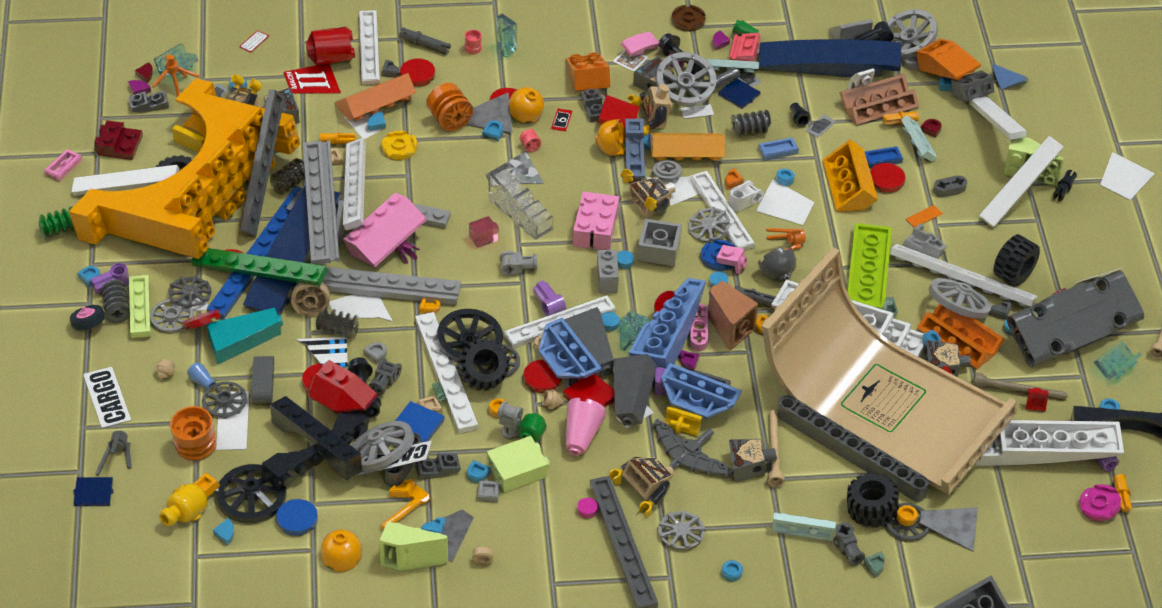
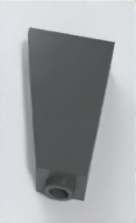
[564,307,614,377]
[613,354,657,426]

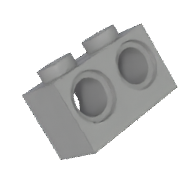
[597,250,619,293]

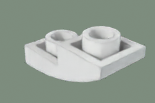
[847,69,875,89]

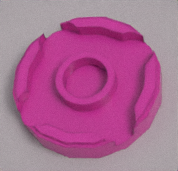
[1080,484,1121,521]

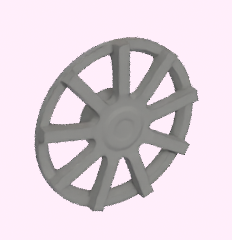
[689,206,730,242]
[150,299,194,333]
[658,510,705,549]

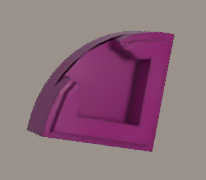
[713,30,730,50]
[128,80,151,95]
[680,350,700,371]

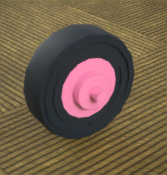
[69,305,105,330]

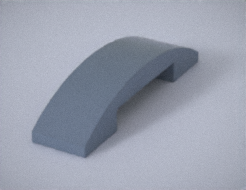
[625,119,645,179]

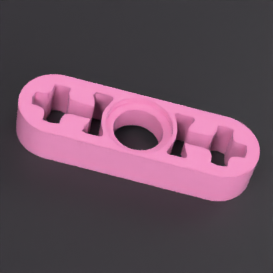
[690,304,708,351]

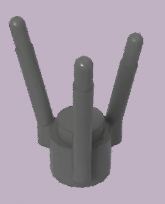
[96,430,132,475]

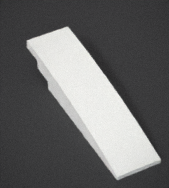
[771,280,925,357]
[974,420,1124,466]

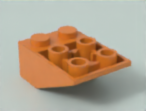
[916,38,981,80]
[566,52,611,91]

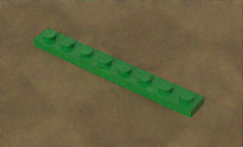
[190,248,328,286]

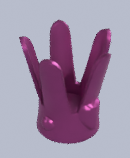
[396,240,420,264]

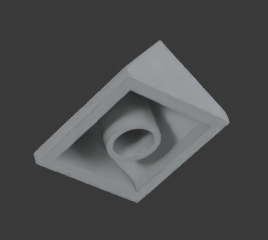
[829,19,873,40]

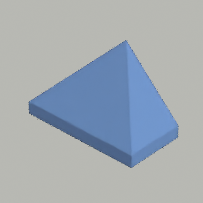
[992,64,1029,90]

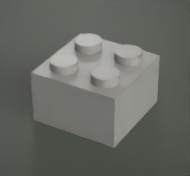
[638,219,682,266]

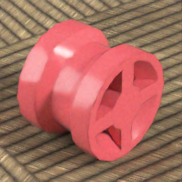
[519,129,541,152]

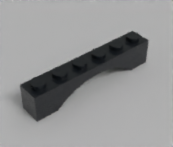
[270,396,362,481]
[1071,406,1162,439]
[261,409,369,490]

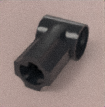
[857,21,894,42]

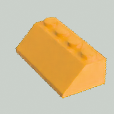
[649,133,725,161]
[823,139,878,212]

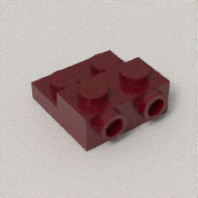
[94,120,143,160]

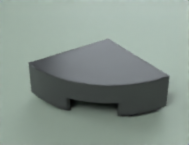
[382,60,400,78]
[988,301,1012,320]

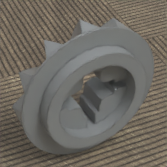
[653,160,682,181]

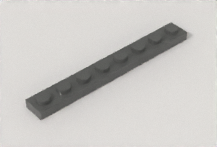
[240,90,285,237]
[590,476,658,608]

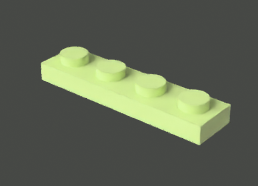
[129,275,151,338]

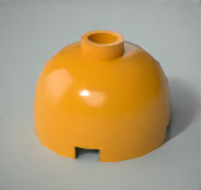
[508,87,544,123]
[595,119,626,156]
[320,529,362,572]

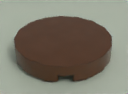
[671,5,706,32]

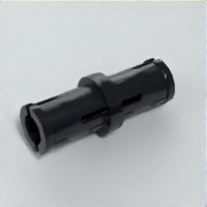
[1053,170,1077,201]

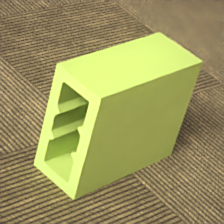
[487,436,550,493]

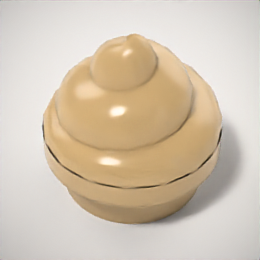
[156,359,175,380]
[542,390,563,410]

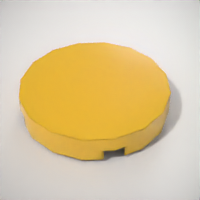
[381,131,417,160]

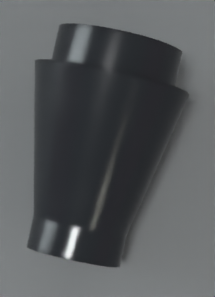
[790,103,810,126]

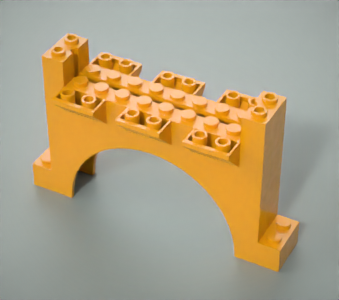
[69,78,300,259]

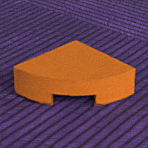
[725,168,744,190]

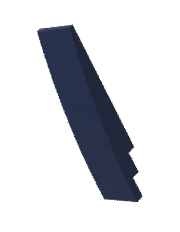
[759,39,901,77]
[243,185,342,315]

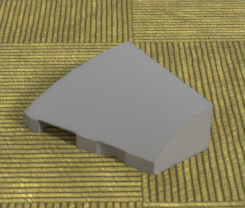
[902,224,947,259]

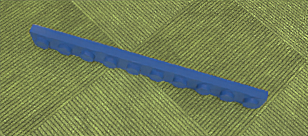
[207,186,302,320]

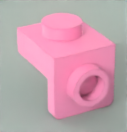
[716,245,747,274]

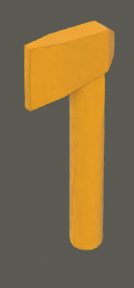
[381,485,430,531]

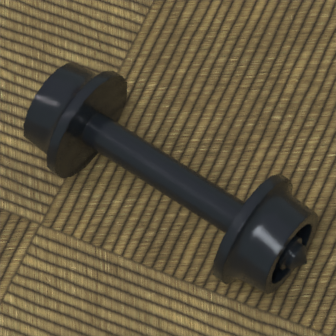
[658,33,705,79]
[347,357,381,419]

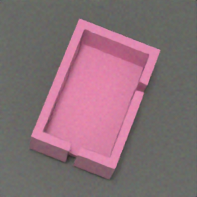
[573,191,619,250]

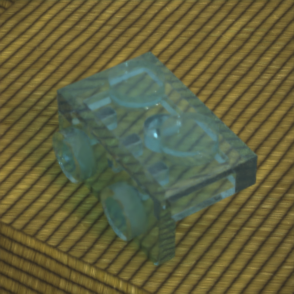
[497,14,517,57]
[154,43,198,78]
[619,311,649,351]
[1094,341,1141,380]

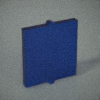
[718,78,761,109]
[73,477,114,506]

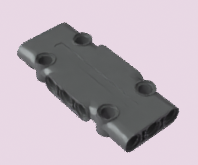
[1007,270,1144,367]

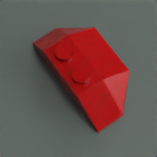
[308,360,378,413]

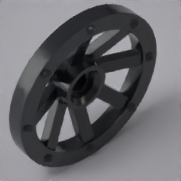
[437,309,503,365]
[216,464,287,523]

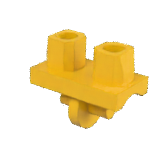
[664,406,702,436]

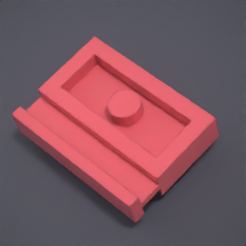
[729,33,761,61]

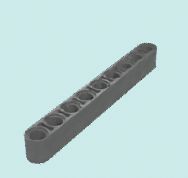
[777,395,929,502]

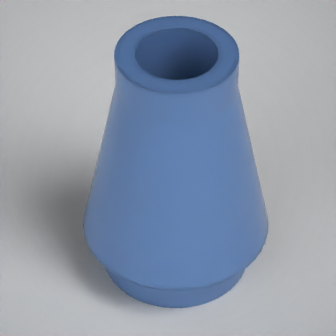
[187,362,216,390]

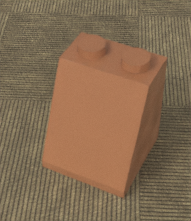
[708,281,758,350]

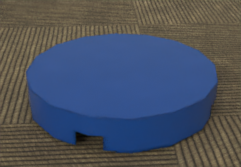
[701,240,735,271]
[277,499,318,536]

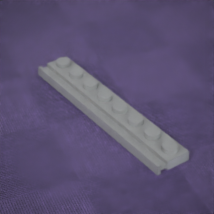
[303,140,340,265]
[322,267,461,305]

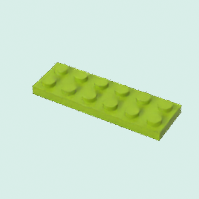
[847,223,892,310]

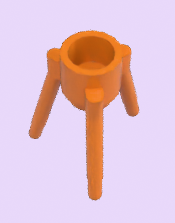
[766,228,806,250]

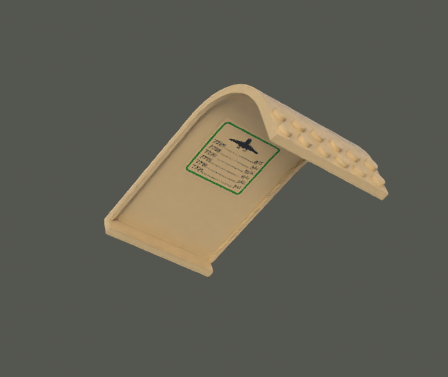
[762,247,1017,495]

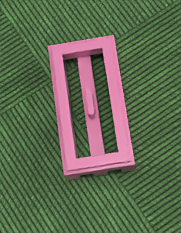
[44,149,82,182]

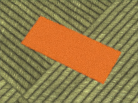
[906,205,943,228]

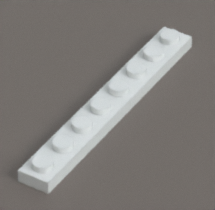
[343,138,366,230]
[890,244,1038,307]
[415,312,478,434]

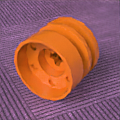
[426,83,473,131]
[170,406,217,461]

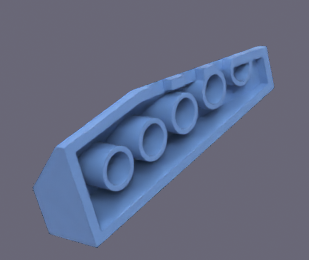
[629,278,706,368]

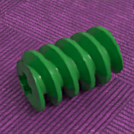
[38,206,74,238]

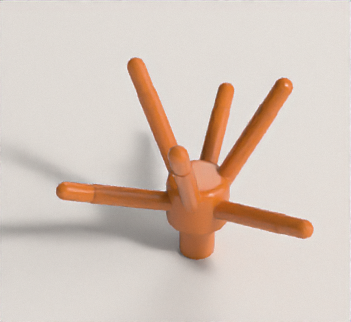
[152,55,200,96]

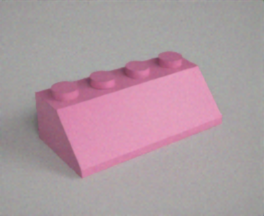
[343,192,427,267]

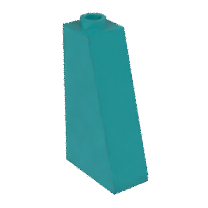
[207,308,283,364]

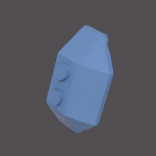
[538,318,602,378]
[661,363,742,419]

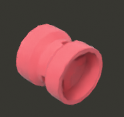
[465,30,482,54]

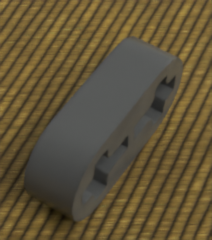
[933,175,967,197]

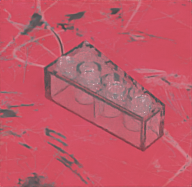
[488,163,553,240]

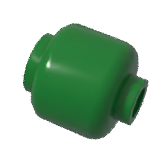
[517,413,547,442]

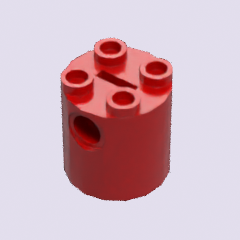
[306,26,355,66]

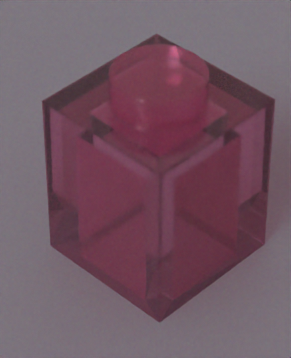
[469,216,499,248]

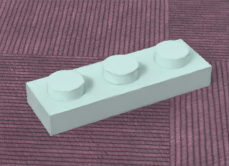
[706,59,759,73]
[902,115,938,162]
[772,513,836,541]

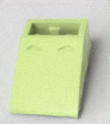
[1004,137,1064,186]
[379,521,448,571]

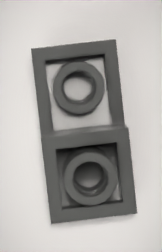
[580,88,603,122]
[128,90,169,112]
[415,453,461,479]

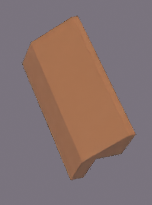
[839,74,919,125]

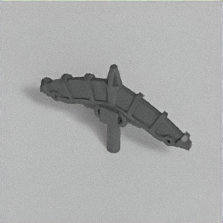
[652,419,734,478]

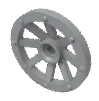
[887,9,938,58]
[656,52,716,106]
[928,278,991,319]
[352,421,414,471]

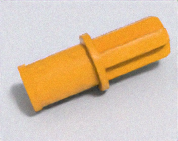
[883,111,919,125]
[320,131,356,146]
[1113,474,1132,513]

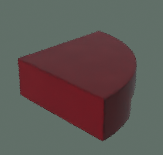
[135,62,153,83]

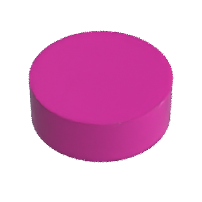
[577,498,598,518]

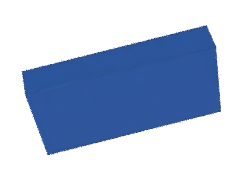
[865,146,903,168]

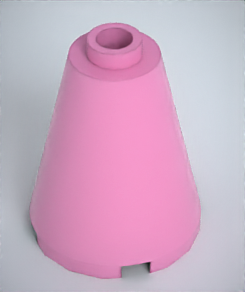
[566,398,606,456]

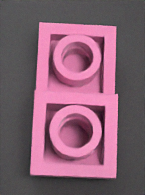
[621,32,659,56]

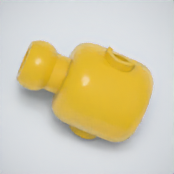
[159,483,208,526]

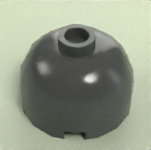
[758,246,797,282]

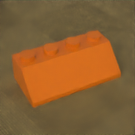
[335,73,416,121]

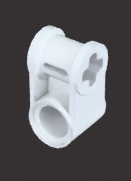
[729,180,764,212]

